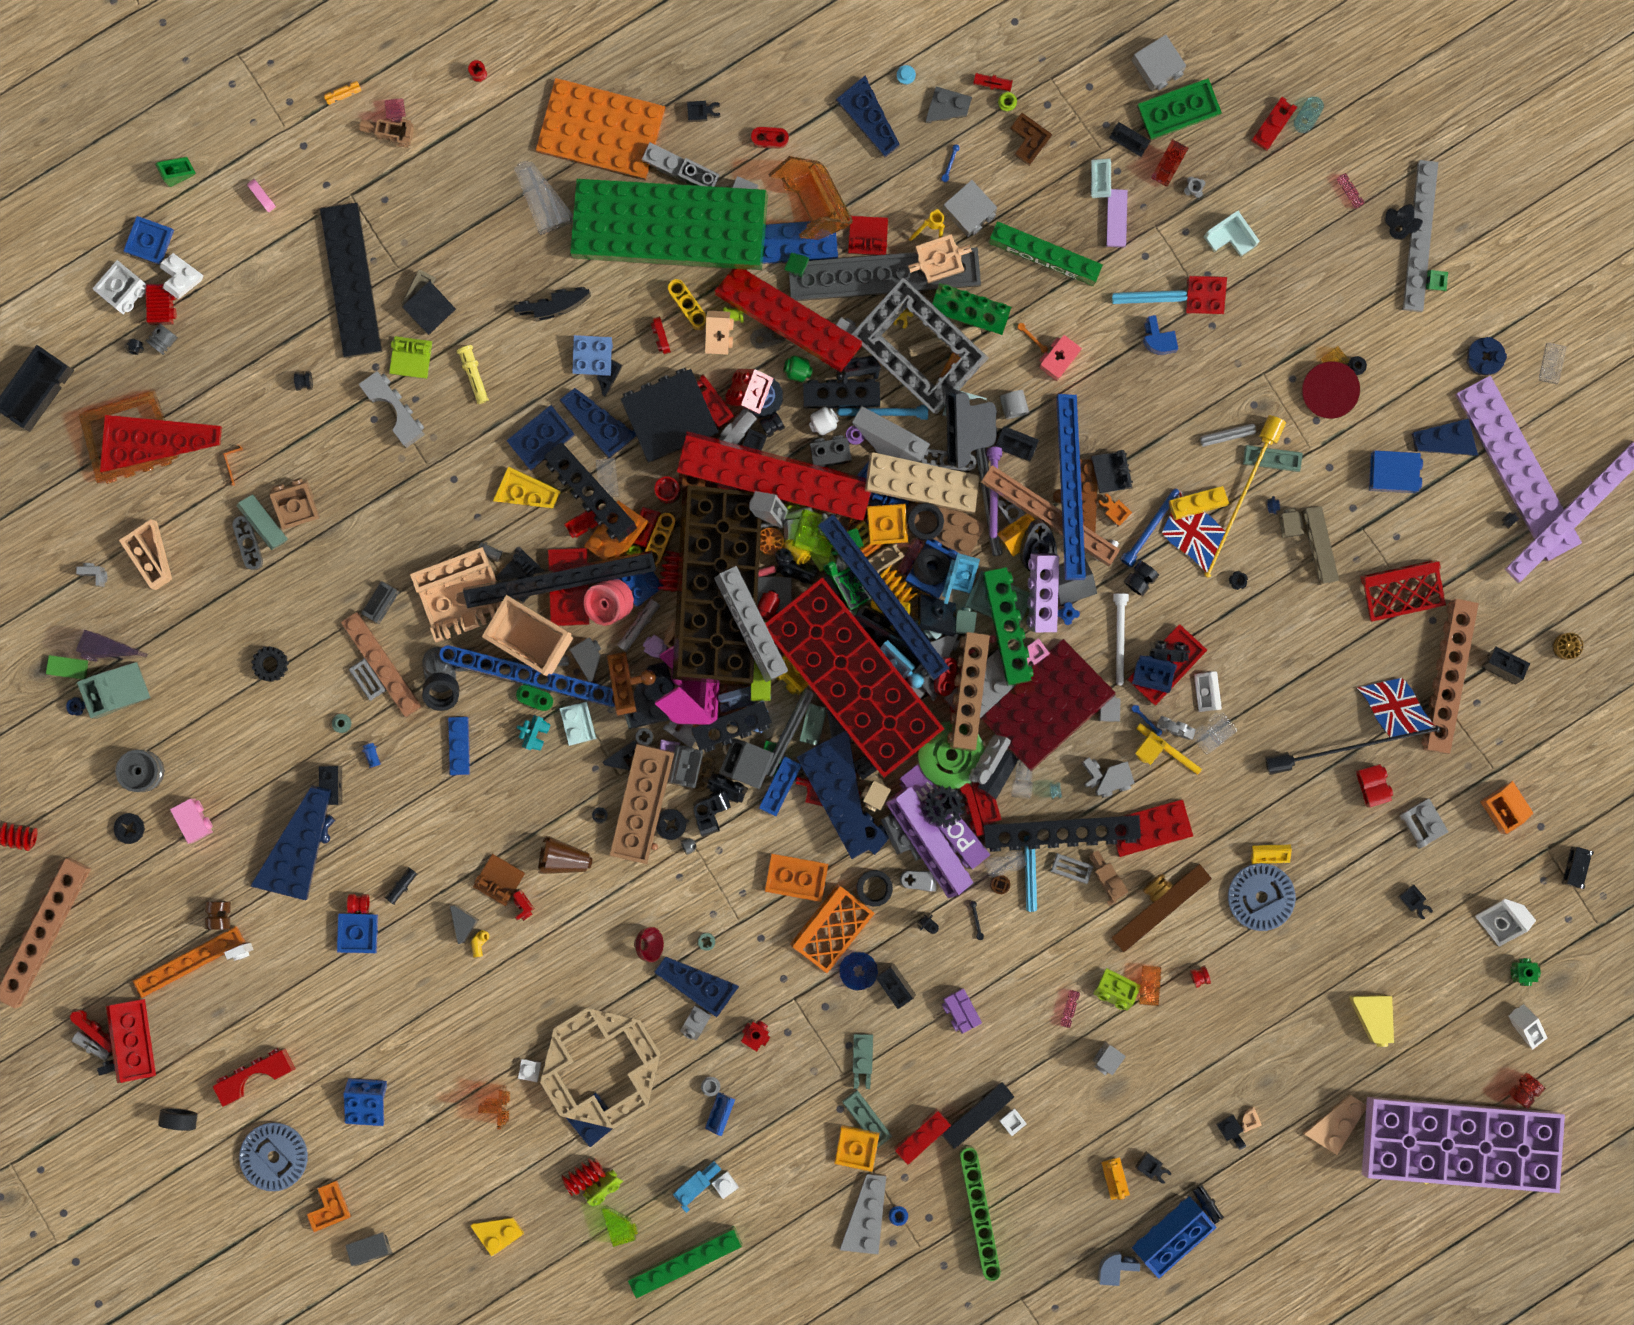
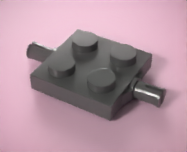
[881,812,921,861]

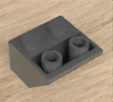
[719,738,774,789]

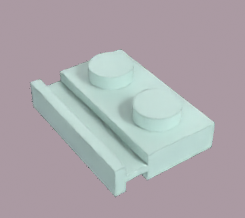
[560,702,597,746]

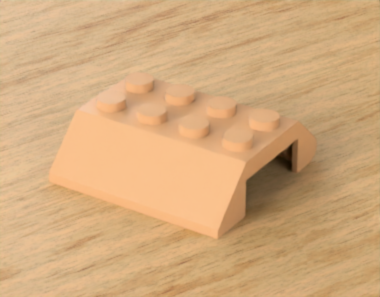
[410,547,502,643]

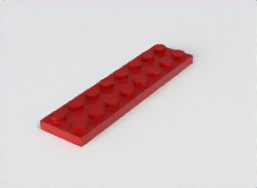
[715,269,863,372]

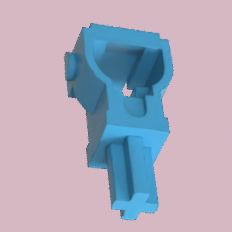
[672,1161,721,1213]

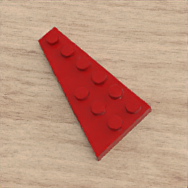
[100,415,222,473]

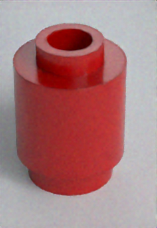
[757,591,781,621]

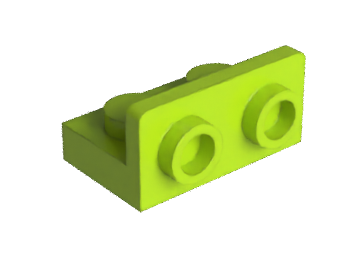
[1093,968,1141,1011]

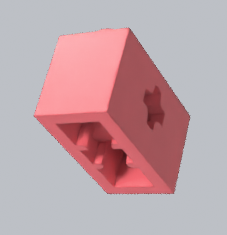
[1039,335,1082,381]

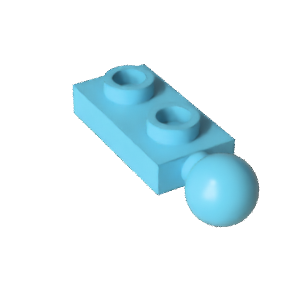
[880,640,924,688]

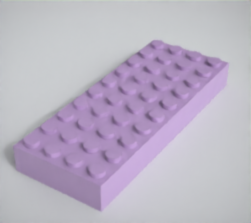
[1362,1097,1565,1193]

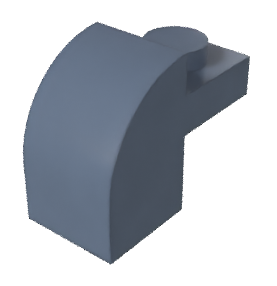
[1098,1251,1140,1286]

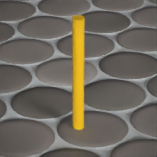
[1136,723,1202,775]

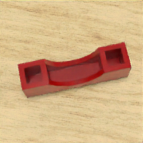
[212,1048,296,1107]

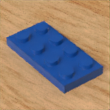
[763,219,838,264]

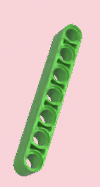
[959,1145,1001,1281]

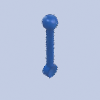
[942,144,960,182]
[1132,705,1162,736]

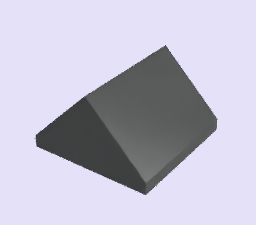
[1058,559,1097,606]

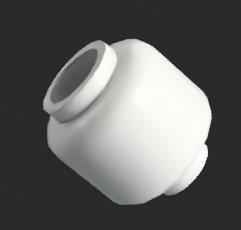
[809,407,839,436]

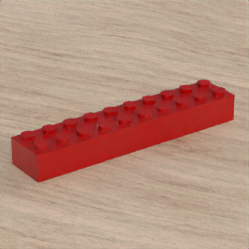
[677,431,871,521]

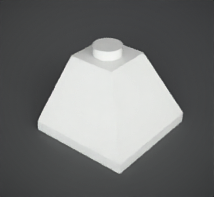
[1475,899,1536,947]

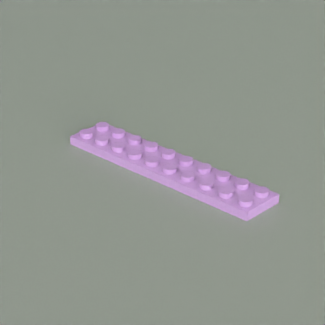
[1455,376,1582,562]

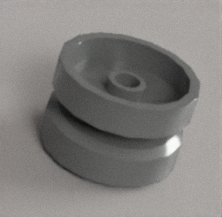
[115,750,165,792]

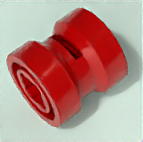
[347,894,370,913]

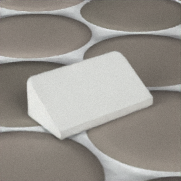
[1194,672,1222,712]

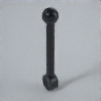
[969,901,984,940]

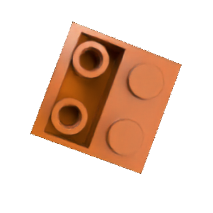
[1480,781,1534,834]

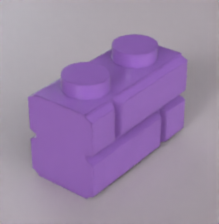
[942,988,982,1034]

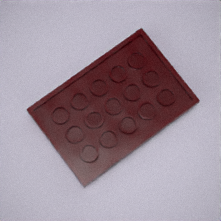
[981,639,1116,771]

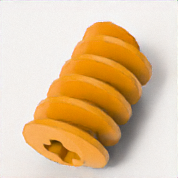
[880,565,917,603]

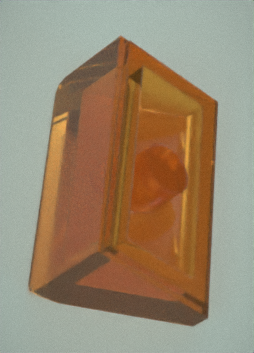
[1139,966,1161,1006]

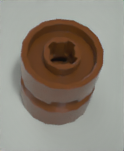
[204,901,231,930]

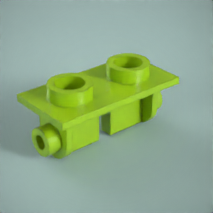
[583,1169,624,1207]

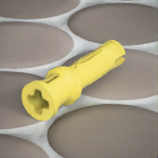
[456,345,489,404]

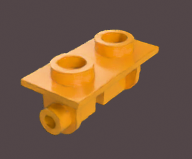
[1101,1157,1130,1200]

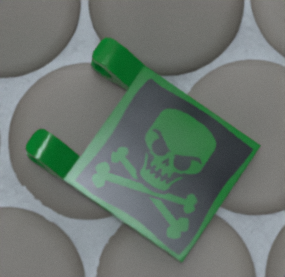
[823,561,872,611]

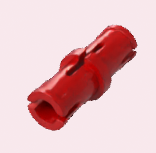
[973,73,1013,92]

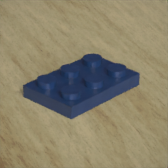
[506,405,575,471]

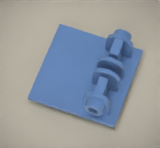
[573,335,613,376]

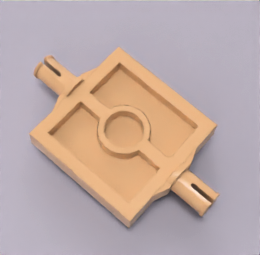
[908,234,972,284]

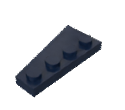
[836,75,900,158]

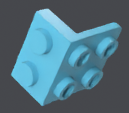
[942,553,980,604]

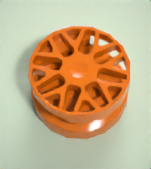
[760,528,784,556]

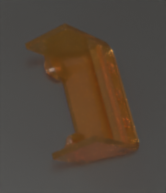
[768,156,853,240]

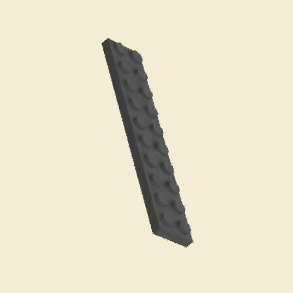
[789,247,981,301]

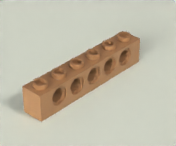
[947,632,990,751]

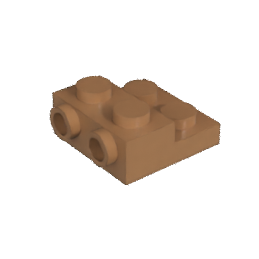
[269,478,320,530]

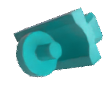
[516,715,551,751]

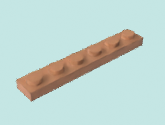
[341,612,422,717]

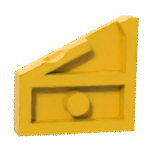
[471,1217,524,1257]

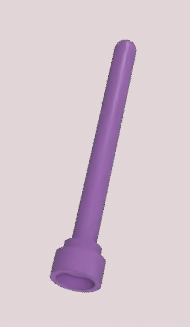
[987,447,1002,538]

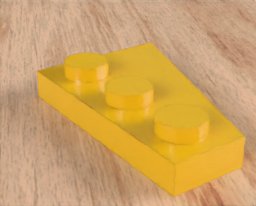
[493,467,561,508]

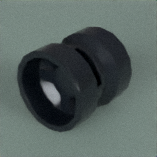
[759,412,785,438]

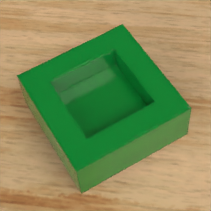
[1426,270,1448,292]

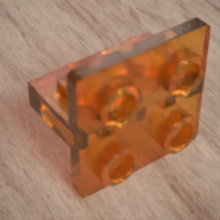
[478,1086,510,1130]

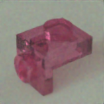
[385,98,406,122]

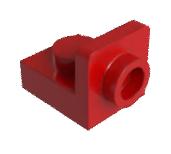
[513,890,535,921]

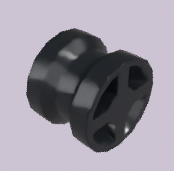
[294,371,313,391]

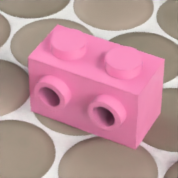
[170,798,213,844]

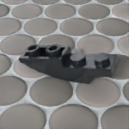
[514,287,591,322]

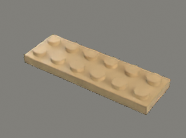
[865,452,980,514]

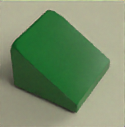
[784,252,809,277]

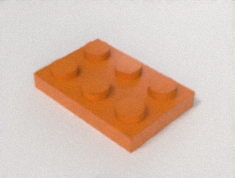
[584,500,648,560]
[765,854,828,902]

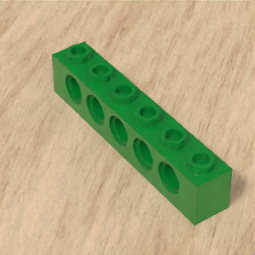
[983,567,1034,686]

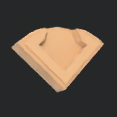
[1241,1107,1262,1133]

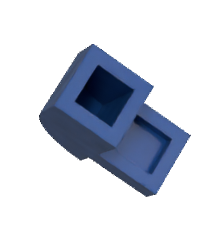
[1142,315,1178,355]

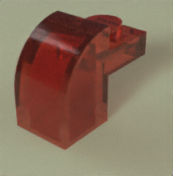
[1151,139,1189,187]

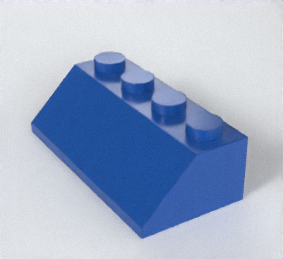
[1131,1196,1217,1279]

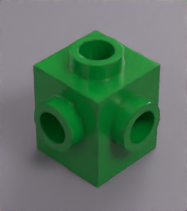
[1510,958,1541,986]

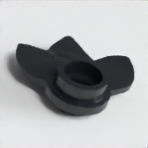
[1385,204,1423,240]

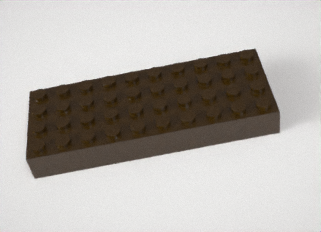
[672,485,761,686]

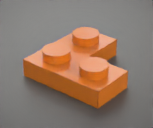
[307,1180,351,1232]

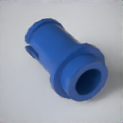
[362,743,381,768]

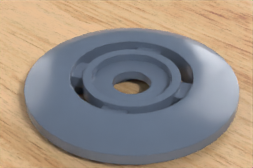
[1228,863,1296,931]
[239,1123,308,1191]

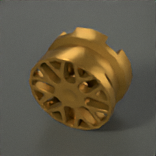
[1553,633,1584,660]
[1142,873,1173,902]

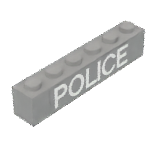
[714,566,788,682]

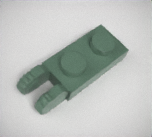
[853,1034,873,1089]

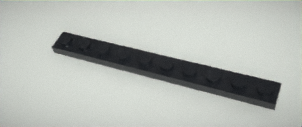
[463,551,656,608]

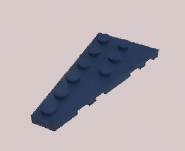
[797,731,869,859]
[251,785,331,901]

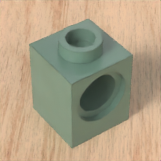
[956,607,977,635]

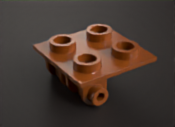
[473,854,525,906]

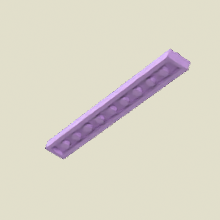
[1505,441,1634,583]

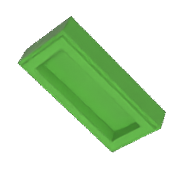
[46,655,89,680]

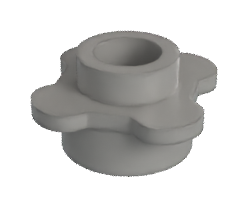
[1184,177,1205,198]

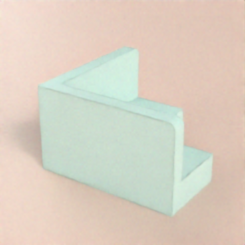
[1203,211,1260,257]

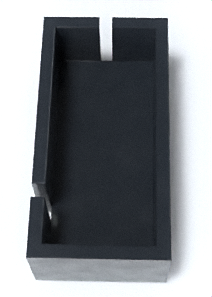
[0,345,74,432]

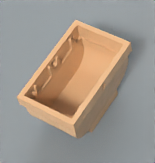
[482,595,573,676]

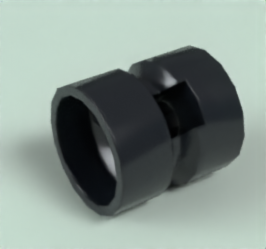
[1123,560,1160,597]

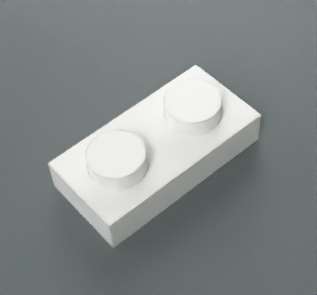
[224,943,254,961]

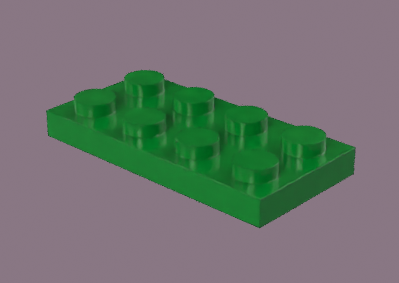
[1137,78,1222,141]

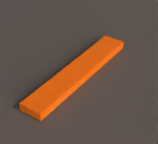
[133,926,246,998]

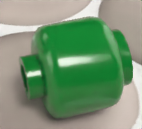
[783,355,813,382]

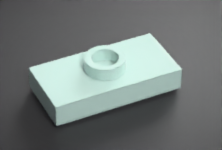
[1091,159,1111,198]

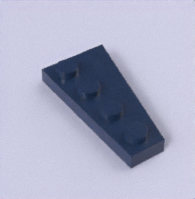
[560,388,637,459]
[654,956,739,1018]

